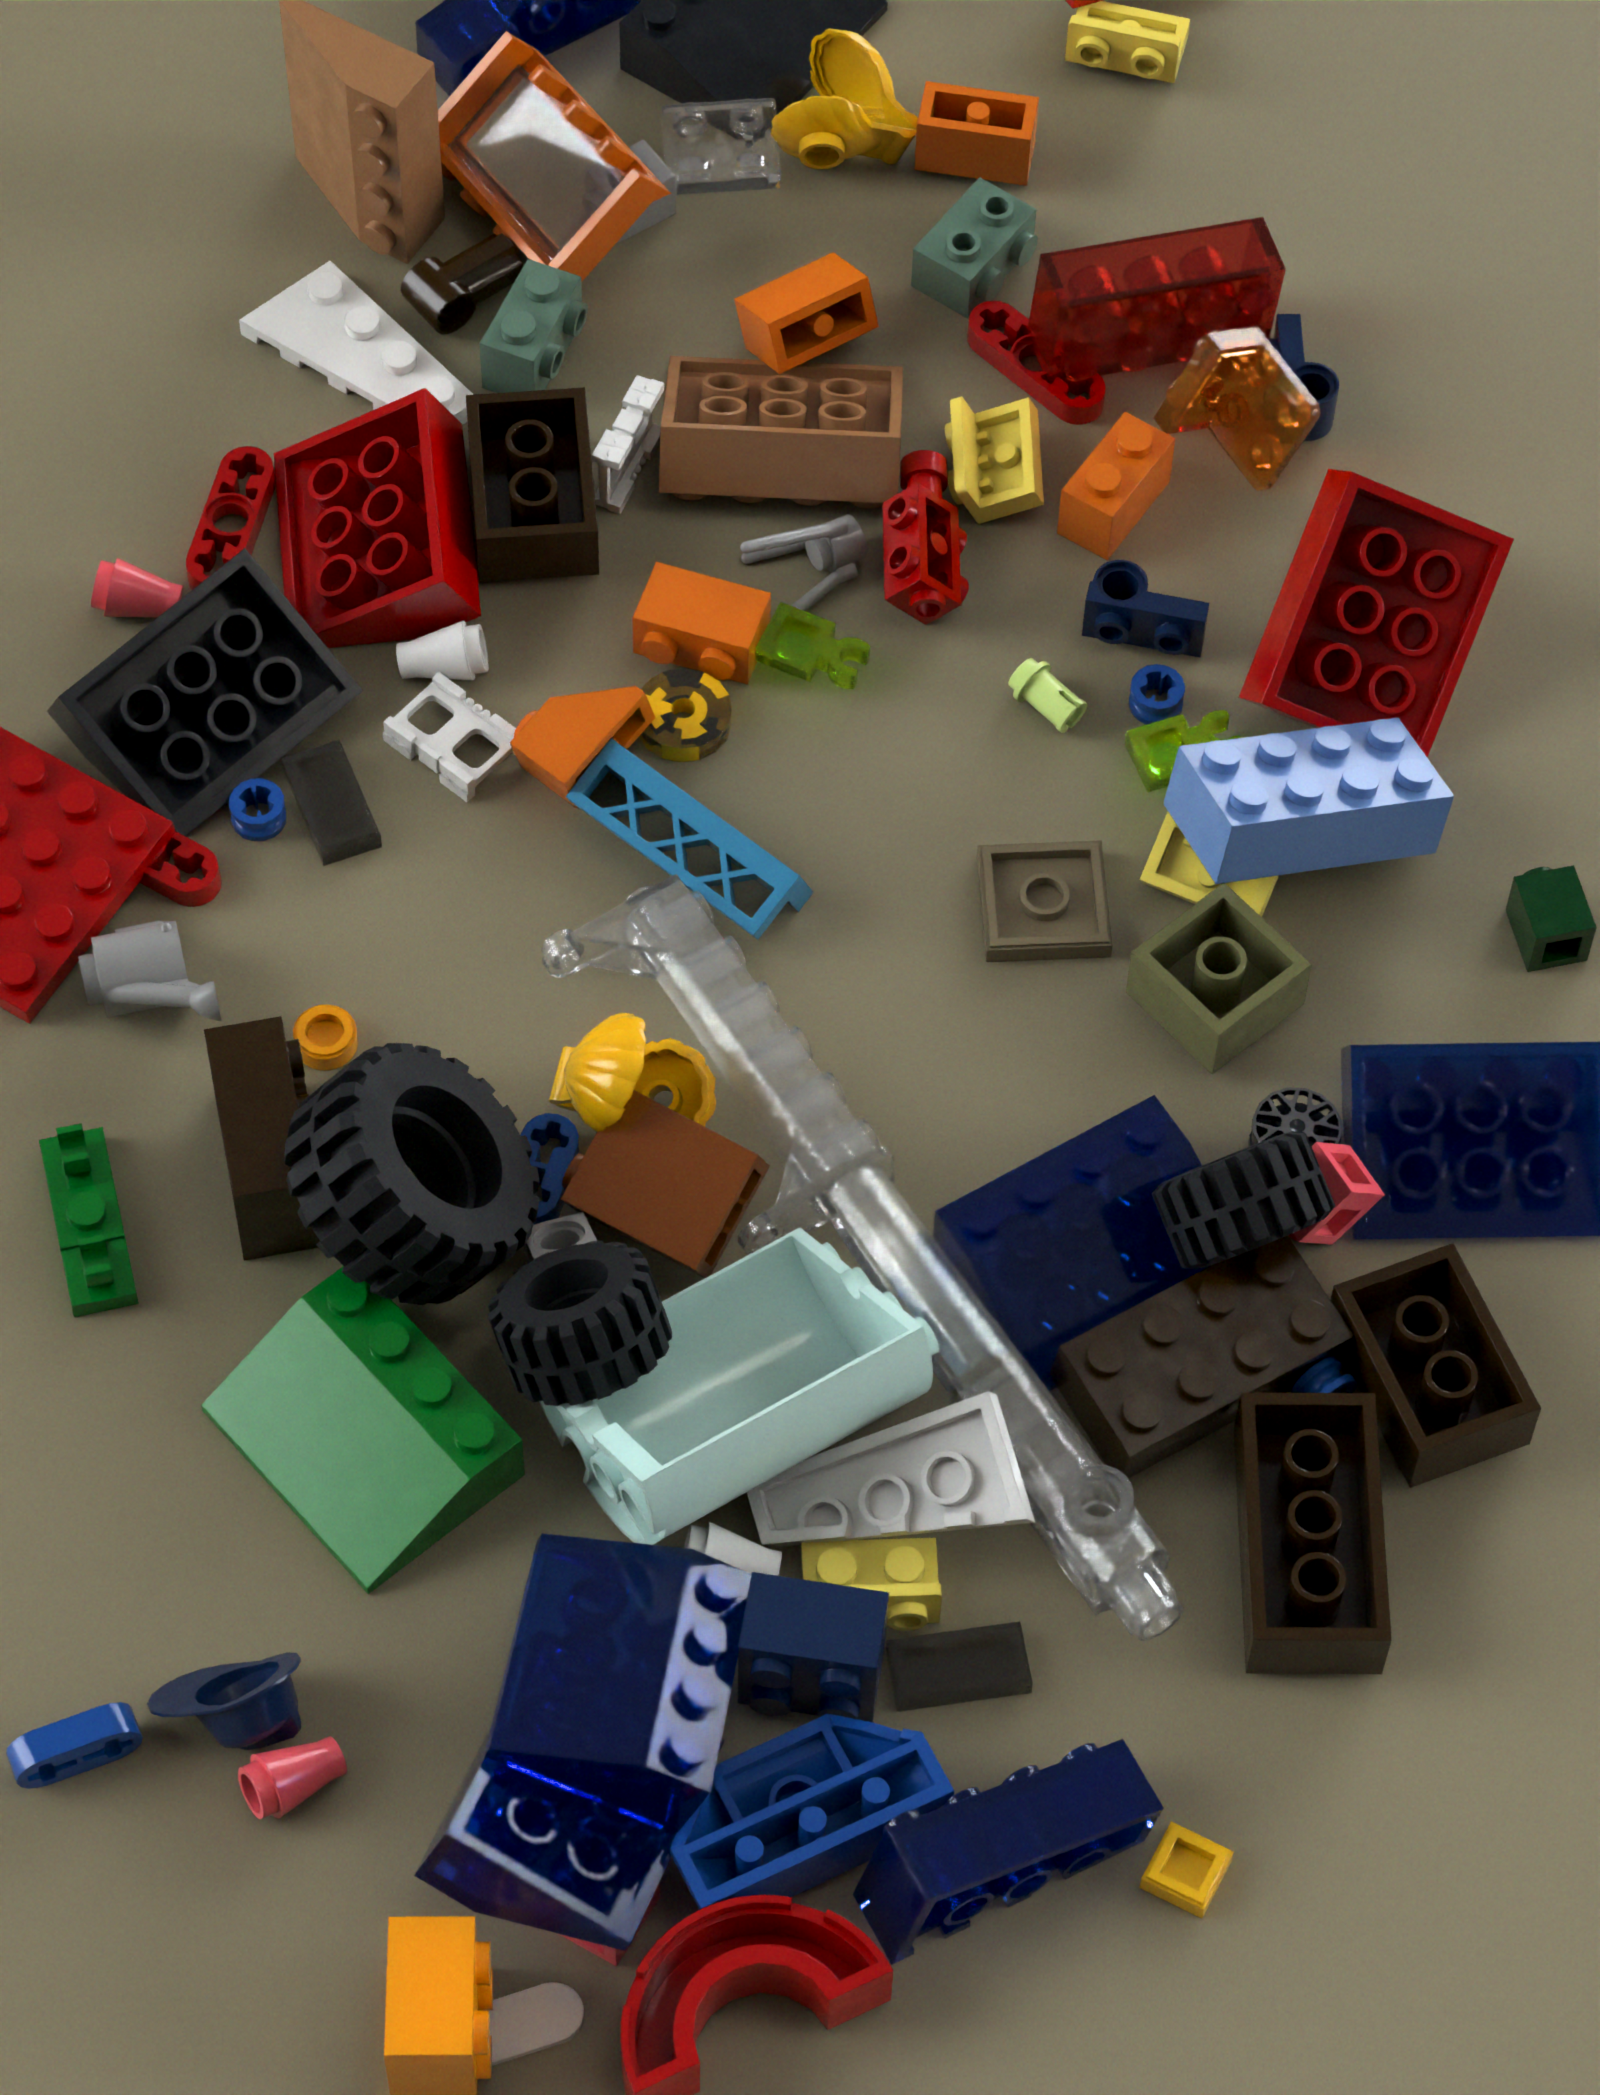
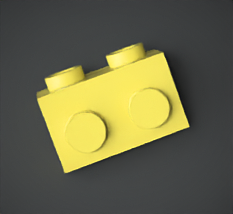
[1065,1,1190,83]
[945,396,1044,524]

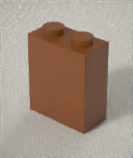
[561,1090,770,1278]

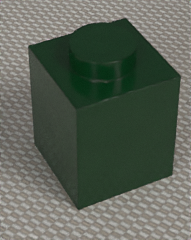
[1505,865,1597,972]

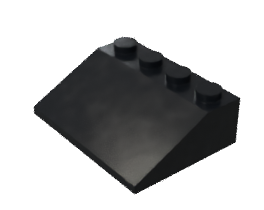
[619,0,888,146]
[47,548,363,836]

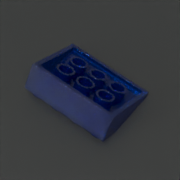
[1341,1042,1600,1239]
[932,1095,1211,1398]
[484,1533,751,1835]
[414,1634,725,1951]

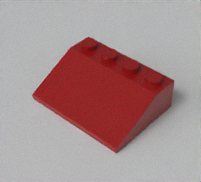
[274,388,481,648]
[1238,469,1514,758]

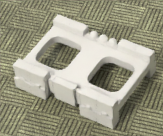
[592,375,664,514]
[383,672,516,802]

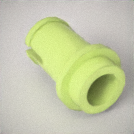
[1008,658,1087,733]

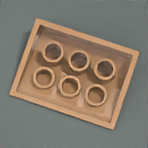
[279,0,445,264]
[659,356,903,508]

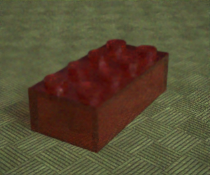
[1027,217,1286,384]

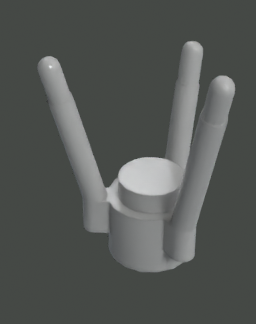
[740,514,867,631]

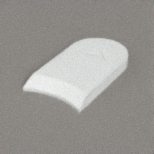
[489,1982,584,2066]

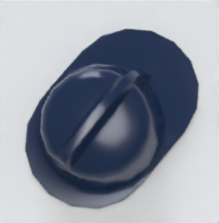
[147,1652,301,1750]

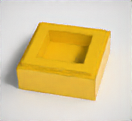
[1139,1821,1234,1919]

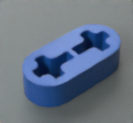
[520,1113,579,1225]
[6,1702,143,1789]

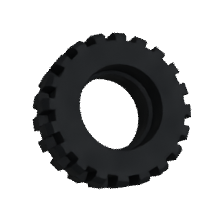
[284,1043,540,1305]

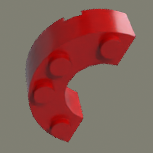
[620,1895,894,2095]

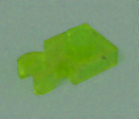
[755,602,871,689]
[1124,710,1240,792]

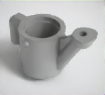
[78,920,222,1021]

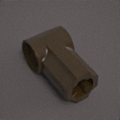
[401,233,524,335]

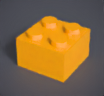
[384,1916,494,2095]

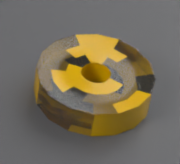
[639,668,732,762]

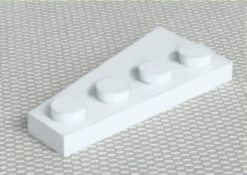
[239,261,473,425]
[747,1391,1035,1548]

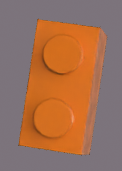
[914,81,1039,186]
[734,252,879,374]
[1057,412,1176,560]
[632,562,771,685]

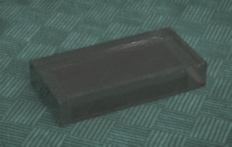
[281,739,382,866]
[886,1621,1033,1712]

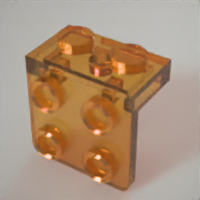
[1153,326,1320,491]

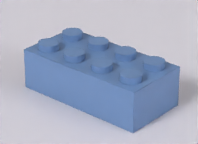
[1163,718,1454,884]

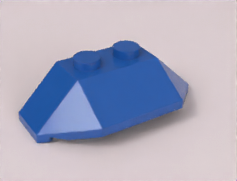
[670,1714,954,1910]

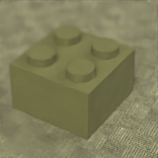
[1126,883,1312,1075]

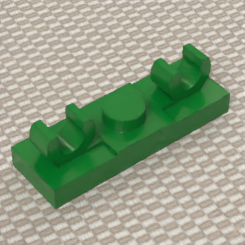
[39,1123,139,1317]

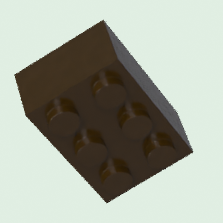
[466,387,599,582]
[204,1016,320,1261]
[1330,1243,1541,1488]

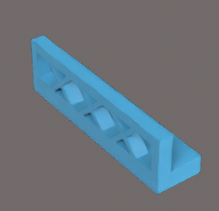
[566,738,814,940]

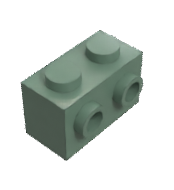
[911,177,1038,318]
[479,259,588,393]

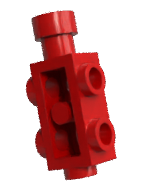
[882,450,969,625]

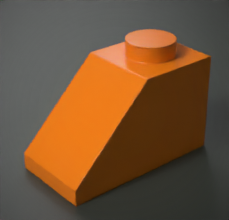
[510,686,655,808]

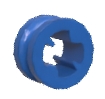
[1128,664,1185,726]
[229,778,286,841]
[1291,1356,1358,1393]

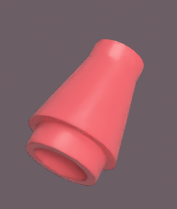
[91,558,184,618]
[238,1736,347,1819]

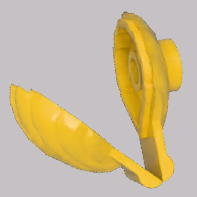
[770,28,918,169]
[549,1013,716,1132]

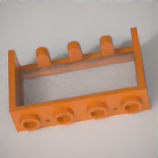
[438,31,672,282]

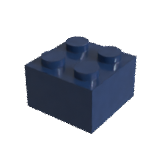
[738,1572,889,1722]

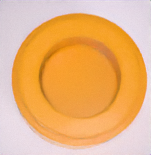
[293,1005,358,1070]

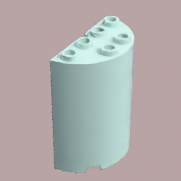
[539,1227,939,1547]

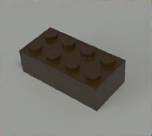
[1049,1236,1354,1484]
[1234,1392,1392,1674]

